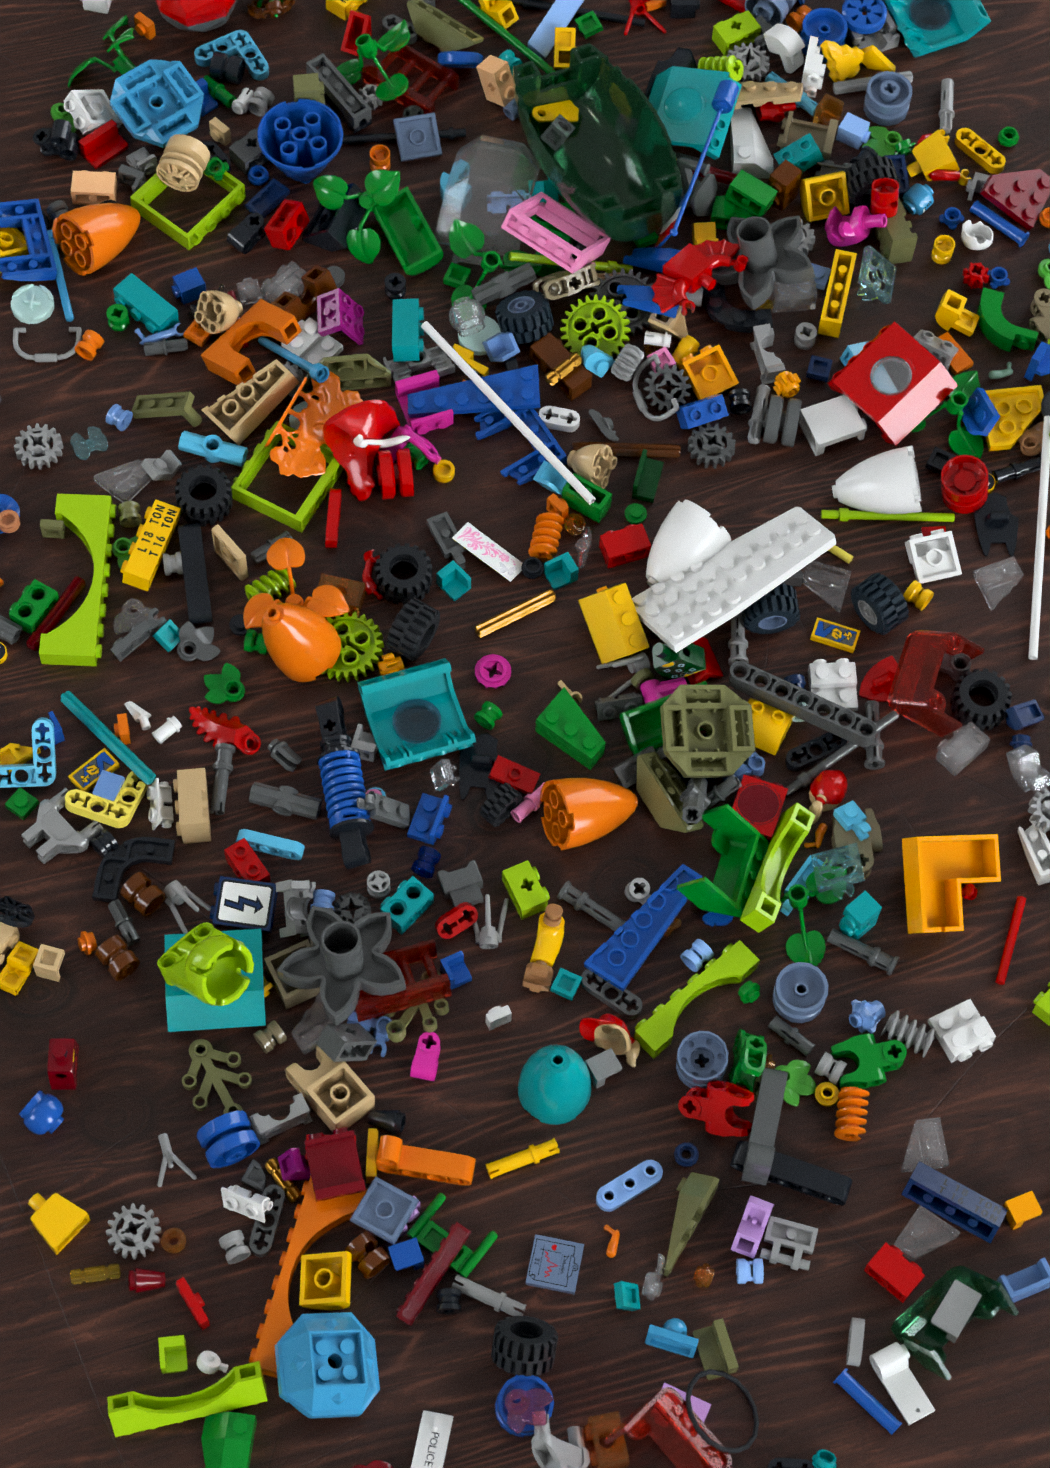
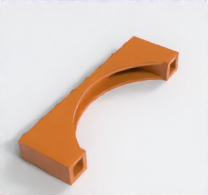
[249,1176,368,1378]

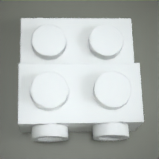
[801,36,826,97]
[64,89,122,134]
[281,317,343,373]
[905,528,962,584]
[807,658,858,712]
[927,999,996,1063]

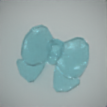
[70,426,108,460]

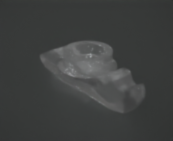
[575,527,592,568]

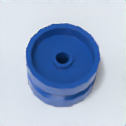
[800,8,848,62]
[196,1111,260,1169]
[494,1375,554,1437]

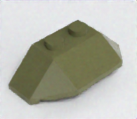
[407,0,484,52]
[303,354,391,393]
[636,752,703,833]

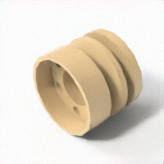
[156,134,210,192]

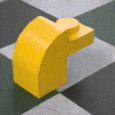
[478,0,519,29]
[554,27,576,69]
[692,222,719,245]
[935,289,980,337]

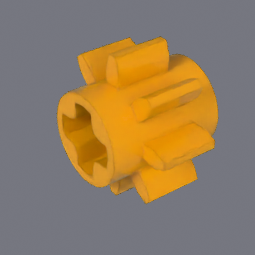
[773,371,801,398]
[378,652,405,676]

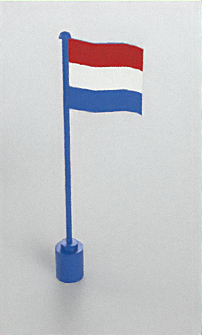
[655,80,739,249]

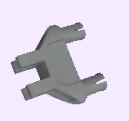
[21,787,104,864]
[531,1412,590,1468]

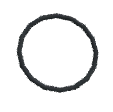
[685,1369,759,1454]

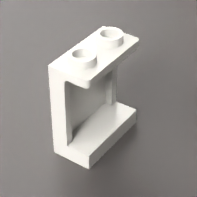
[798,395,867,456]

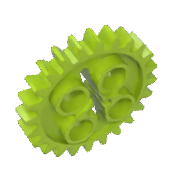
[560,294,631,358]
[322,611,384,682]

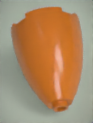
[52,203,141,276]
[262,603,341,682]
[540,778,638,850]

